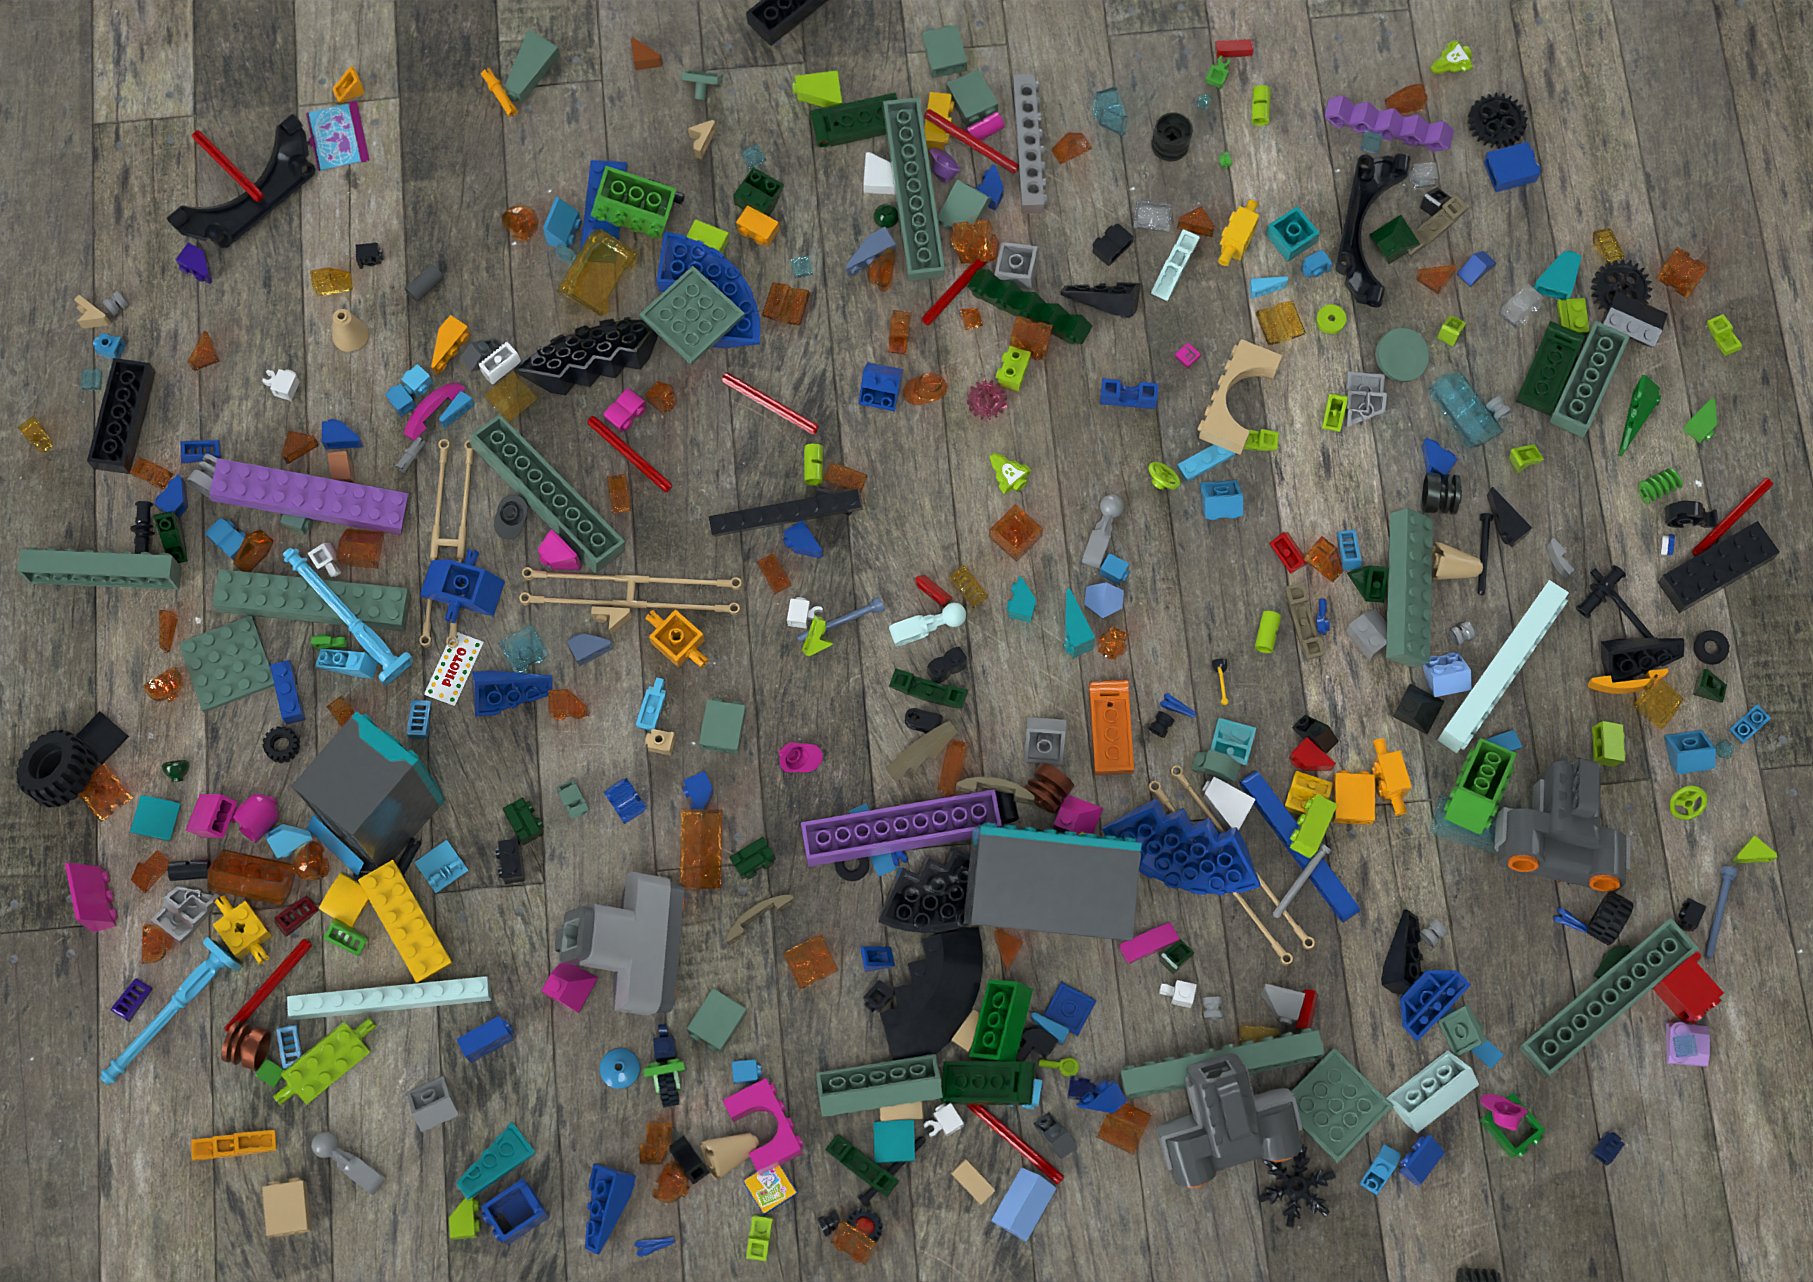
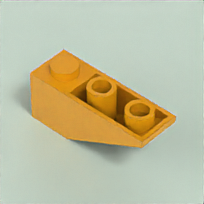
[431,315,470,376]

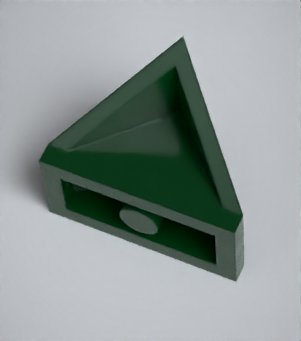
[1347,565,1389,603]

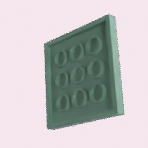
[639,266,745,365]
[179,615,275,713]
[1291,1048,1393,1163]

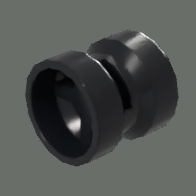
[1148,711,1175,738]
[817,1210,844,1237]

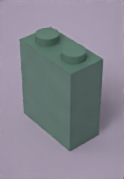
[922,25,967,78]
[946,69,998,126]
[937,180,992,238]
[699,698,746,755]
[687,988,748,1053]

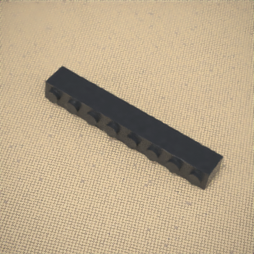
[709,489,863,537]

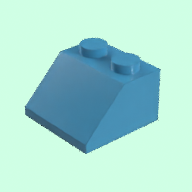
[543,197,582,251]
[1200,480,1243,520]
[1664,730,1716,774]

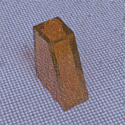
[937,739,970,796]

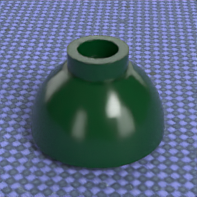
[874,204,899,228]
[162,760,189,782]

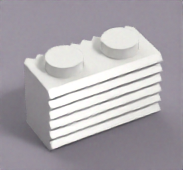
[479,342,521,385]

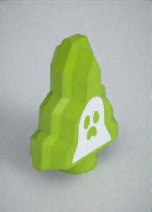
[1430,40,1473,74]
[989,452,1032,494]

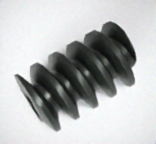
[1456,1268,1501,1282]

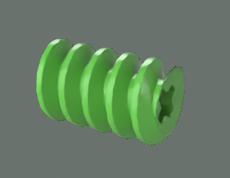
[1638,468,1683,504]

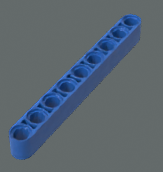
[1239,771,1360,922]

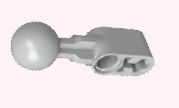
[1081,494,1124,569]
[311,1132,386,1195]

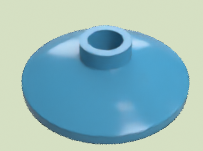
[600,1048,640,1089]

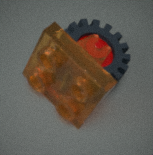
[831,1208,883,1265]

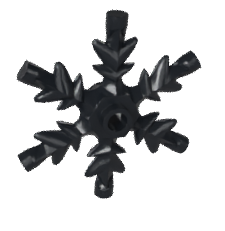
[1257,1146,1336,1228]

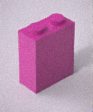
[185,794,237,838]

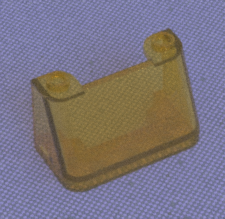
[557,229,638,316]

